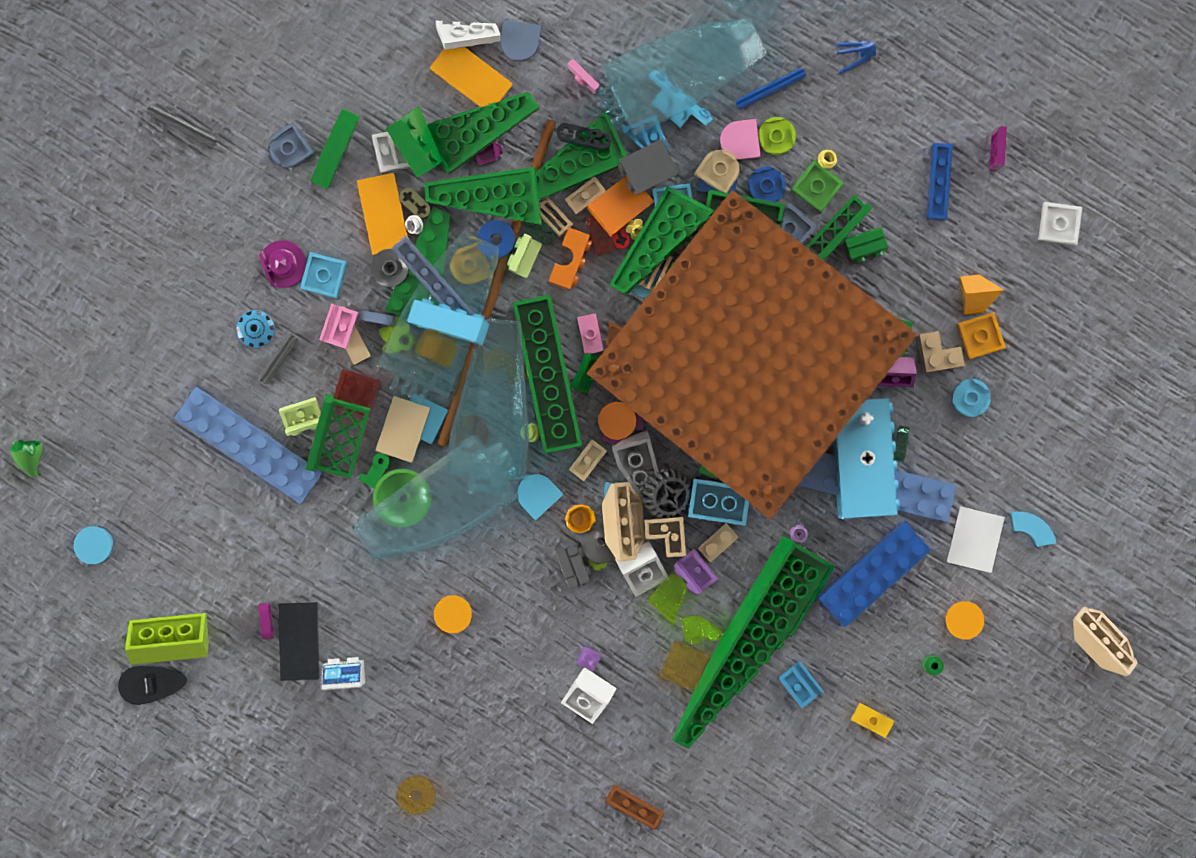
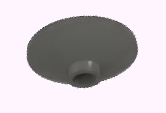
[371,249,409,287]
[581,526,615,563]

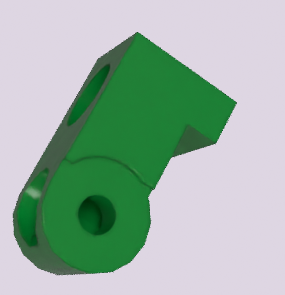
[358,453,391,489]

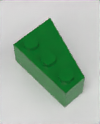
[386,106,442,178]

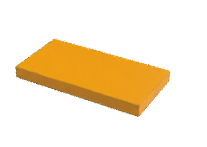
[430,47,513,107]
[357,173,408,256]

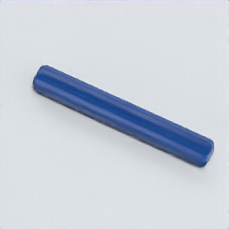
[736,68,806,109]

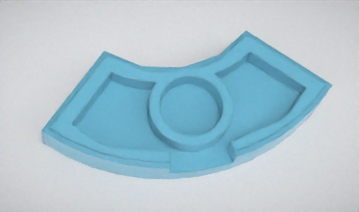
[1011,512,1056,547]

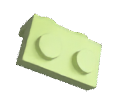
[507,233,542,278]
[279,397,321,436]

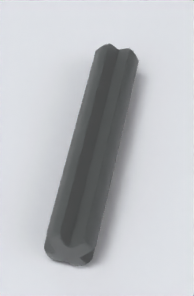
[259,334,298,385]

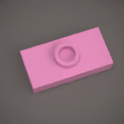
[568,59,600,94]
[577,313,604,354]

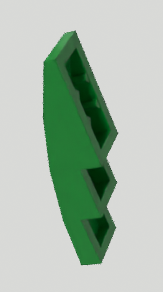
[311,109,360,189]

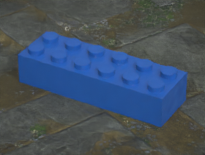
[817,521,931,627]

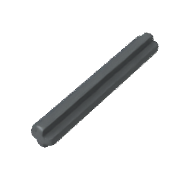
[146,105,217,147]

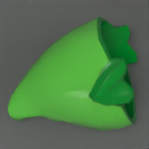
[10,439,43,477]

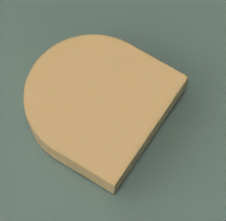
[694,150,739,193]

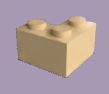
[916,331,965,374]
[644,517,686,557]

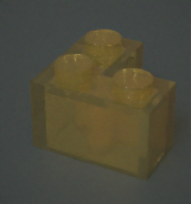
[413,329,459,368]

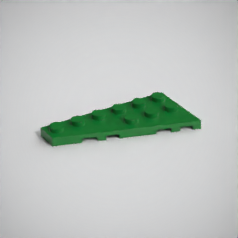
[536,111,627,201]

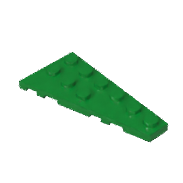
[427,92,540,174]
[424,167,542,225]
[609,186,715,295]
[385,207,451,334]

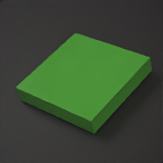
[791,159,844,213]

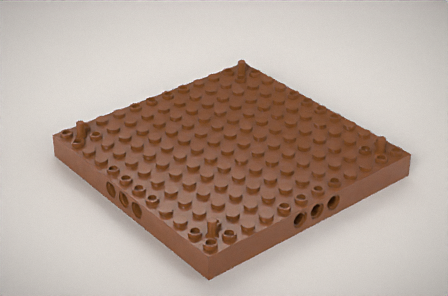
[587,190,918,519]

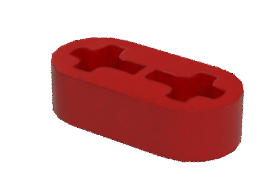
[611,226,630,250]

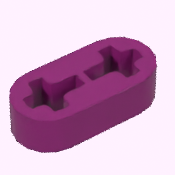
[259,602,274,640]

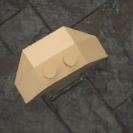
[602,482,645,561]
[1073,607,1137,676]

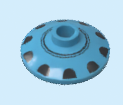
[236,310,275,348]

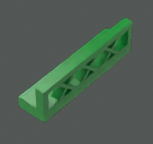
[805,195,872,261]

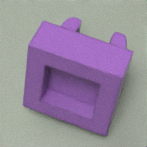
[576,646,602,672]

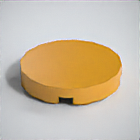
[434,595,472,633]
[945,601,984,639]

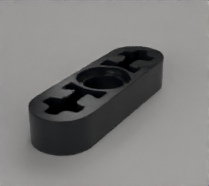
[557,123,611,151]

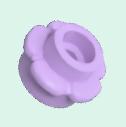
[790,525,809,543]

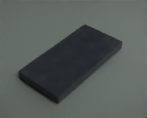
[278,602,320,681]

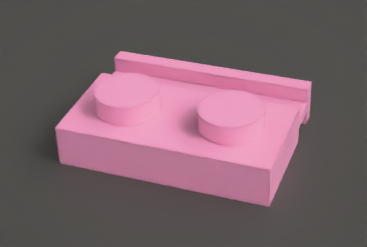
[319,303,359,349]

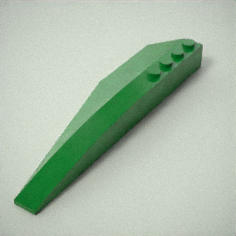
[672,536,835,749]

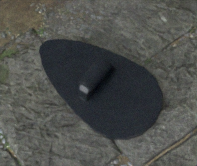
[118,666,187,705]

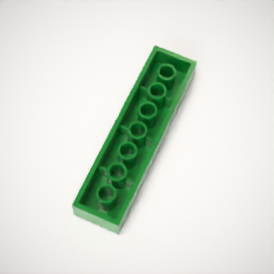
[513,295,582,454]

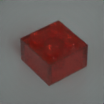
[333,369,382,418]

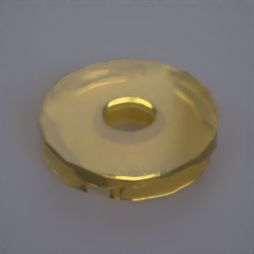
[397,775,436,815]

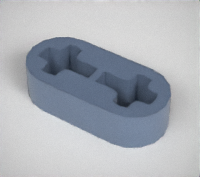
[358,310,395,327]

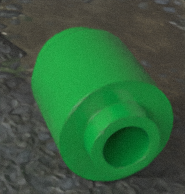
[921,655,944,676]

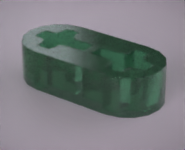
[525,218,555,246]
[893,425,910,463]

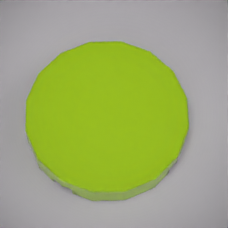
[758,117,796,155]

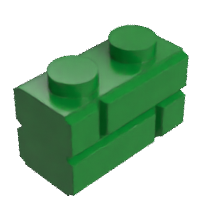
[843,227,888,264]

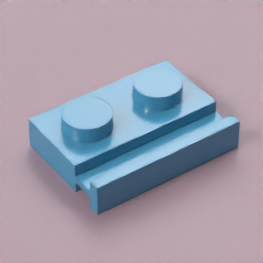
[778,660,824,708]

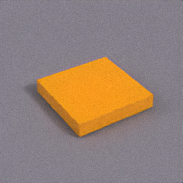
[957,312,1006,360]

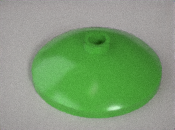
[373,469,431,527]

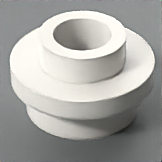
[405,215,423,234]

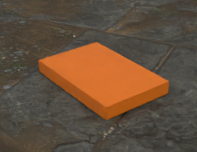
[586,176,654,237]

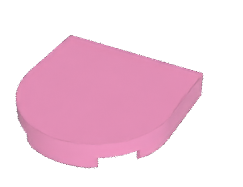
[720,119,760,160]

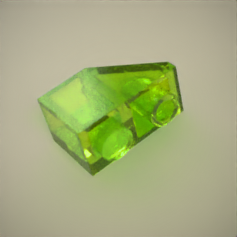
[680,614,723,644]

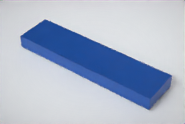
[927,143,953,221]

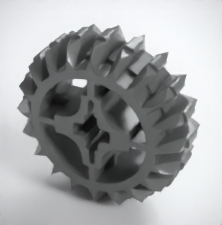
[642,468,692,519]

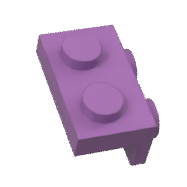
[674,549,718,595]

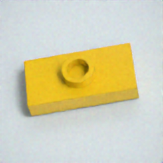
[851,702,894,738]

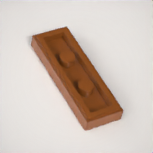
[605,784,665,830]

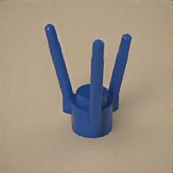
[836,41,876,74]

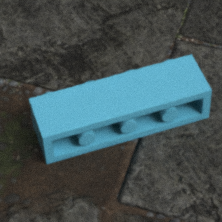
[407,299,490,346]

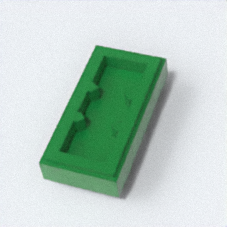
[570,353,599,395]

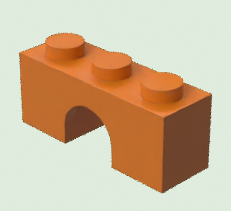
[549,227,592,291]

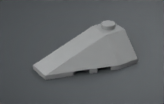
[612,431,668,510]

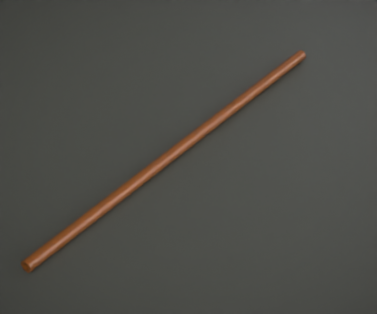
[437,119,556,447]

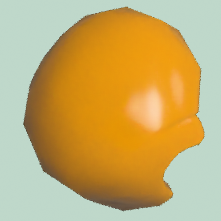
[565,504,596,534]

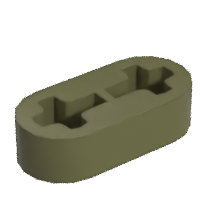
[399,188,431,219]

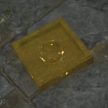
[658,641,709,692]

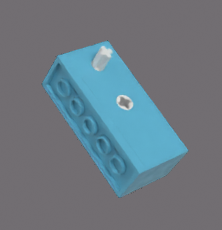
[833,398,900,518]

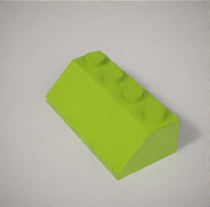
[125,613,209,665]

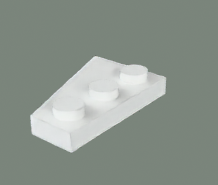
[436,21,501,50]

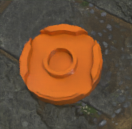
[598,402,636,440]

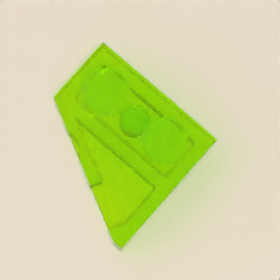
[647,572,687,625]

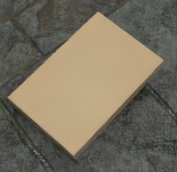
[375,396,431,463]

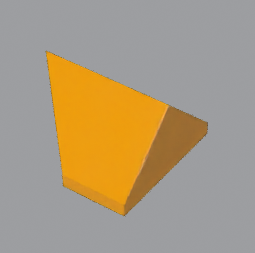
[960,275,1004,315]

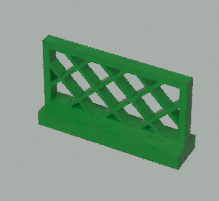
[306,394,370,478]

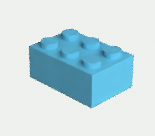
[687,479,749,526]

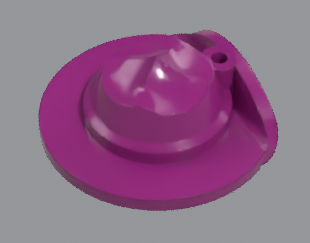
[259,240,306,288]

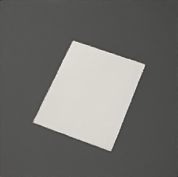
[947,506,1005,573]

